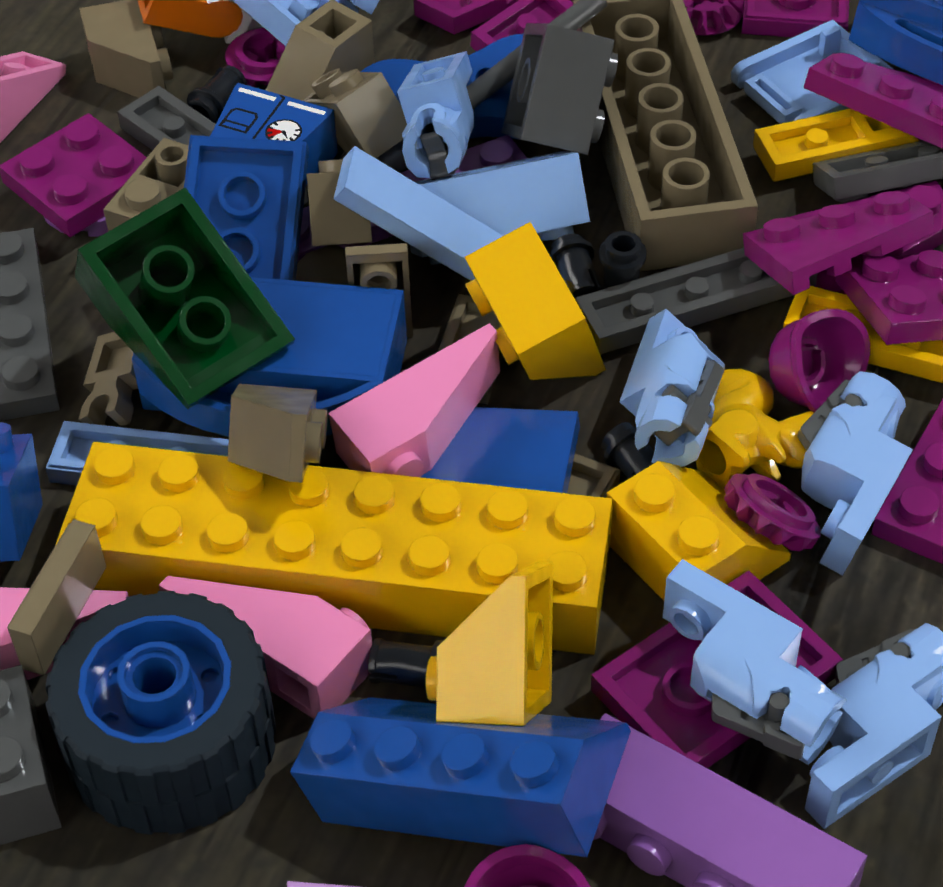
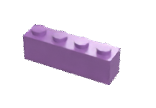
[594,713,868,887]

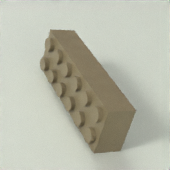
[573,0,758,271]

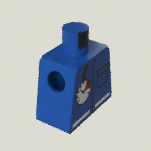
[210,83,338,185]

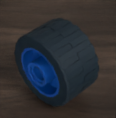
[45,591,277,835]

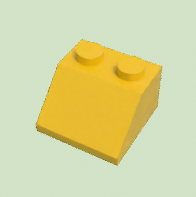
[465,222,606,380]
[606,461,791,601]
[426,561,553,726]

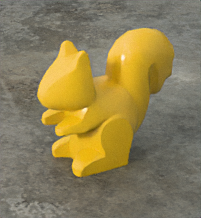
[696,369,814,491]

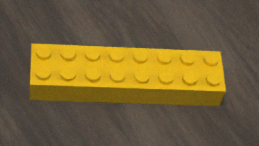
[55,441,612,655]

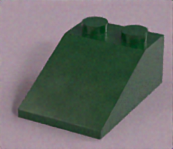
[75,187,295,409]

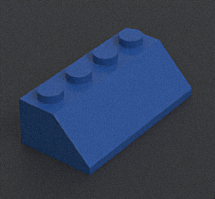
[290,697,631,857]

